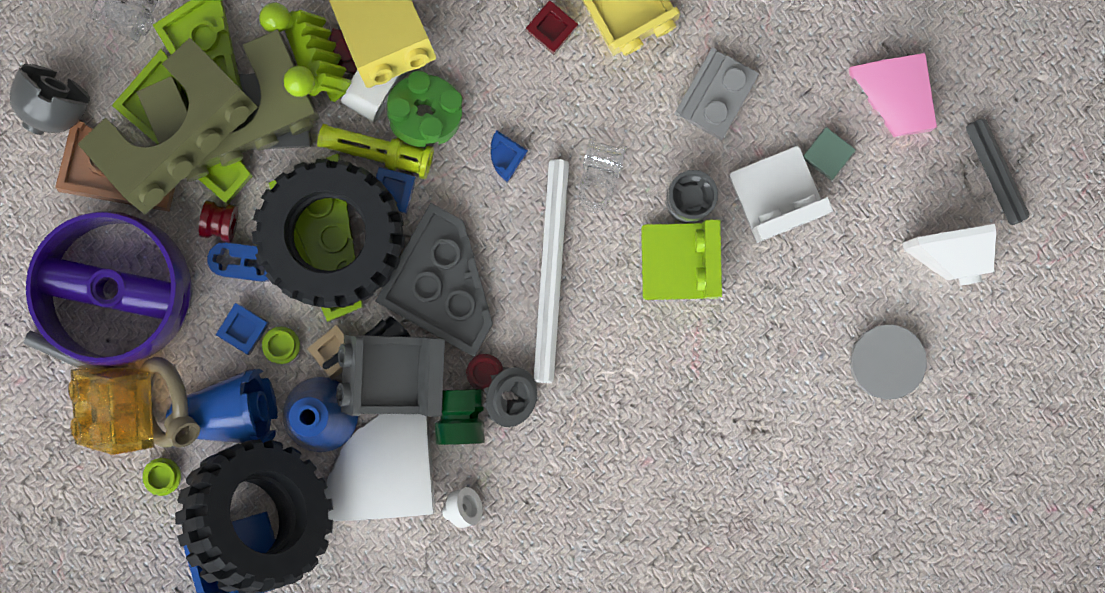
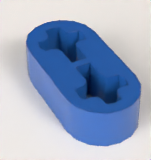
[207,243,269,282]

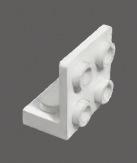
[729,146,833,243]

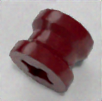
[199,200,238,243]

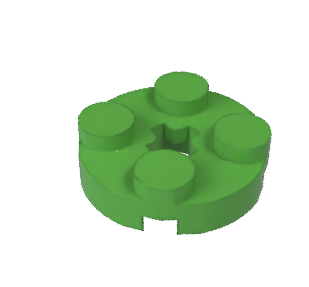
[387,71,462,147]

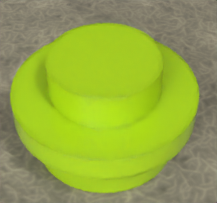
[262,326,300,364]
[142,458,181,496]

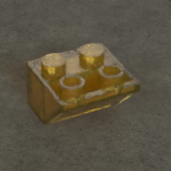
[68,368,154,455]

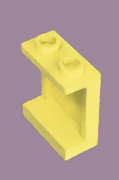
[329,0,436,88]
[582,0,680,56]

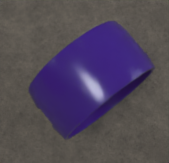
[26,211,192,366]

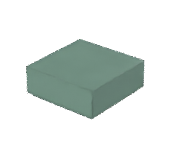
[803,127,856,180]

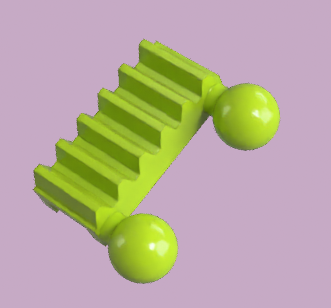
[259,2,351,102]

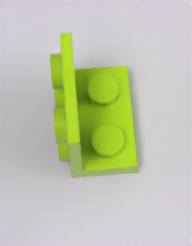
[641,220,722,300]

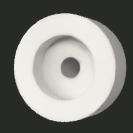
[442,487,483,528]

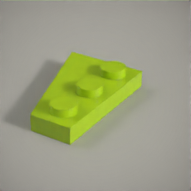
[153,0,242,90]

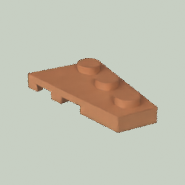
[55,121,176,212]

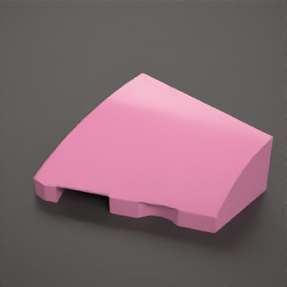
[849,53,937,137]

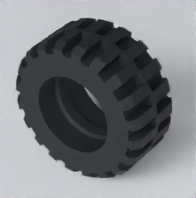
[252,158,405,308]
[175,439,334,593]

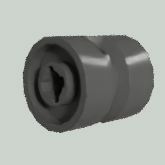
[665,170,718,224]

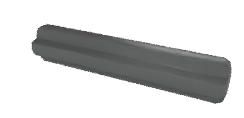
[966,118,1030,225]

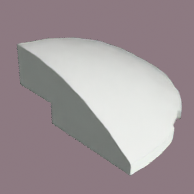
[324,414,435,521]

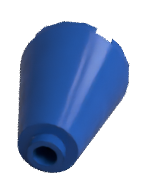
[166,369,278,443]
[283,377,358,452]

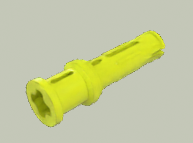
[317,124,434,179]

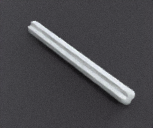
[534,159,569,383]

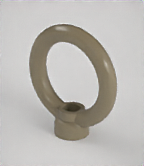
[135,357,200,448]

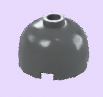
[9,64,90,135]

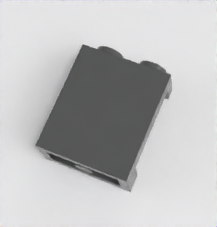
[336,335,445,416]

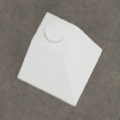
[903,224,996,286]

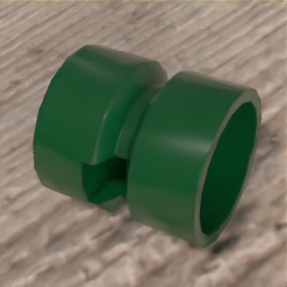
[435,389,485,445]

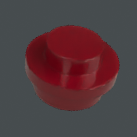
[466,354,503,392]

